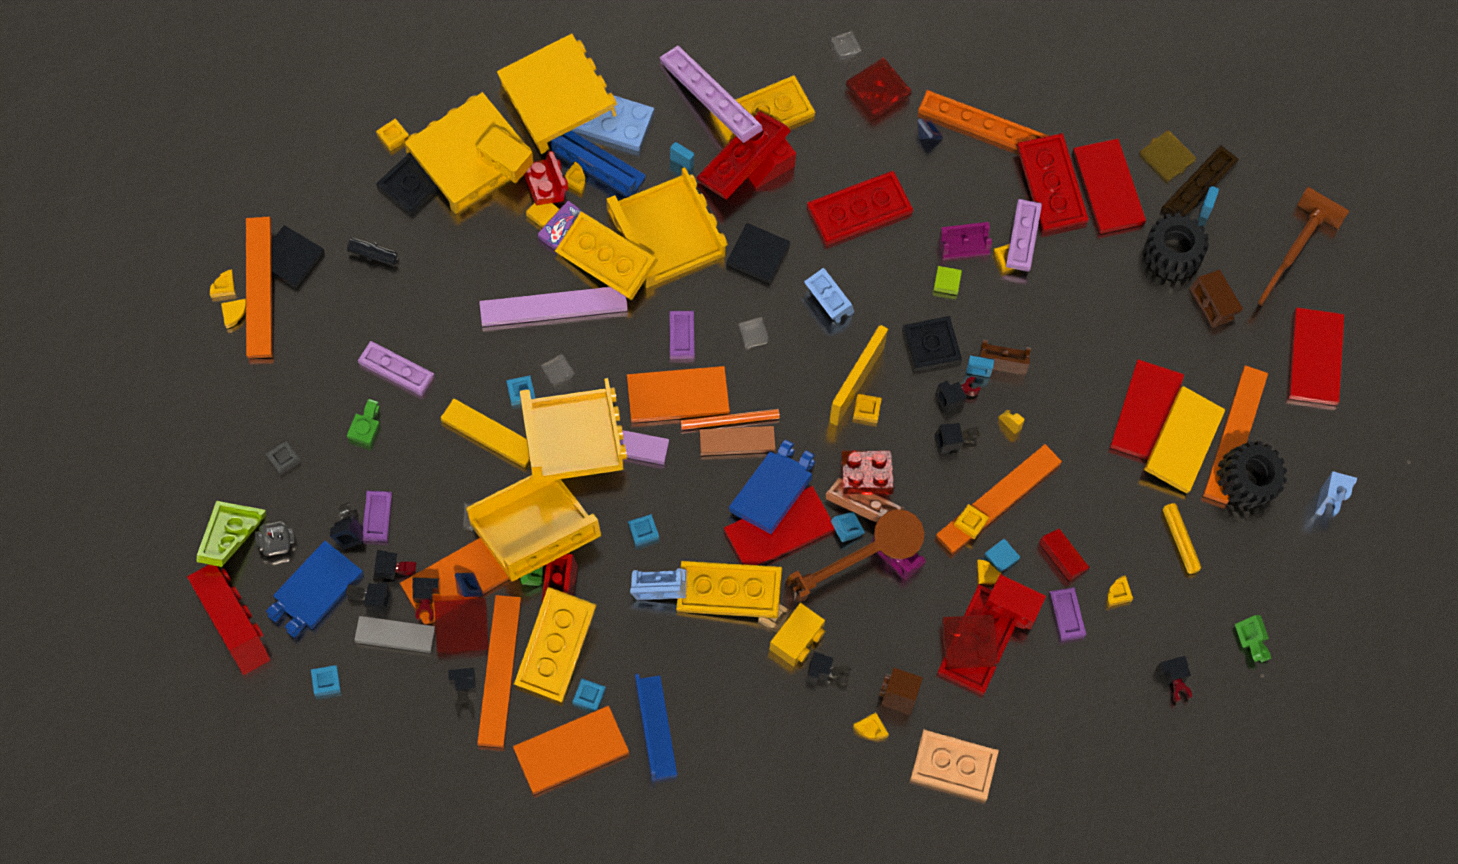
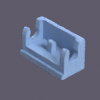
[804,268,854,323]
[1315,471,1357,516]
[630,568,687,600]

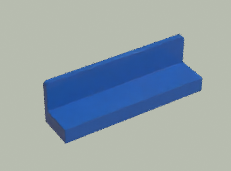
[551,131,646,197]
[635,674,677,781]

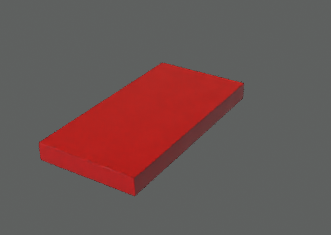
[696,111,791,200]
[1016,133,1089,233]
[1072,139,1146,234]
[807,170,913,246]
[1289,307,1344,405]
[1110,359,1184,460]
[723,486,835,566]
[937,584,1015,695]

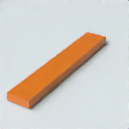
[918,90,1049,150]
[246,217,273,359]
[1203,365,1268,505]
[935,444,1062,555]
[477,595,521,748]

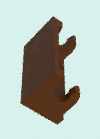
[1190,269,1243,328]
[979,340,1031,375]

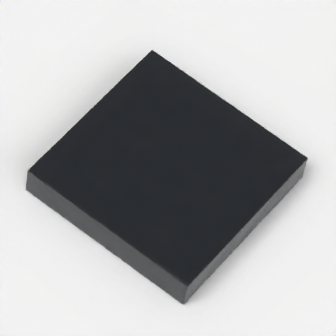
[376,152,439,216]
[726,223,790,284]
[272,225,324,289]
[902,316,962,372]

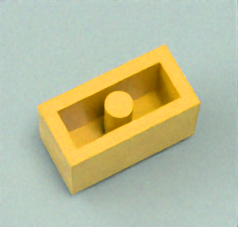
[476,126,533,183]
[769,603,826,667]

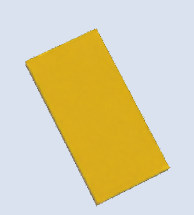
[710,75,815,144]
[555,211,658,300]
[829,325,888,426]
[1144,386,1225,494]
[676,561,782,618]
[514,587,597,702]

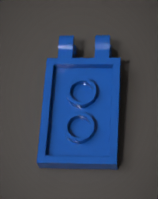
[729,439,815,535]
[266,541,363,638]

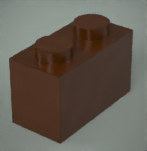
[879,667,923,715]

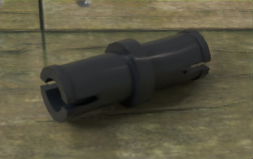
[347,237,398,267]

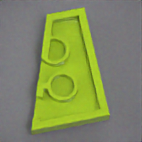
[197,501,266,567]

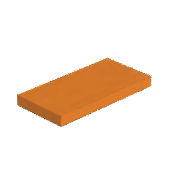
[627,366,730,423]
[400,538,510,626]
[513,706,629,795]

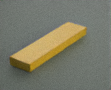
[441,399,530,468]

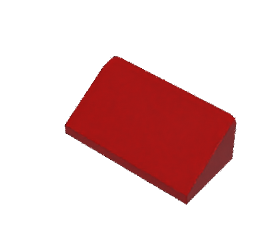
[1039,529,1090,582]

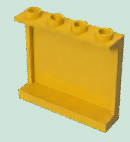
[497,34,617,154]
[405,92,533,214]
[606,167,727,288]
[520,378,627,483]
[466,475,601,582]

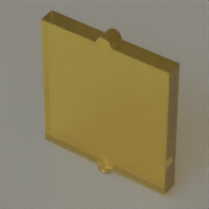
[1139,130,1196,182]

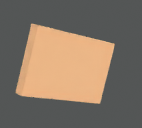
[910,730,999,801]

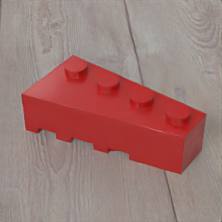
[187,565,270,675]

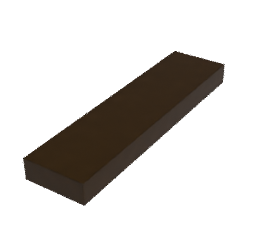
[1161,145,1239,217]

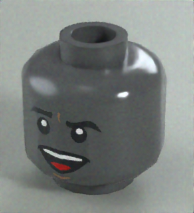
[255,521,294,556]

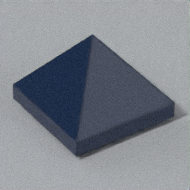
[917,118,943,140]
[455,573,483,597]

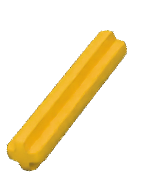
[1163,503,1201,574]

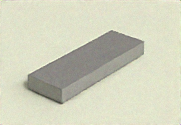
[354,616,436,653]

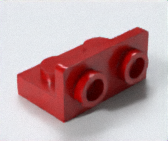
[524,151,568,206]

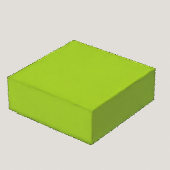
[934,266,962,295]

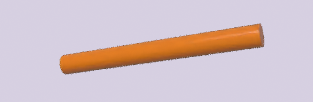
[681,409,780,430]

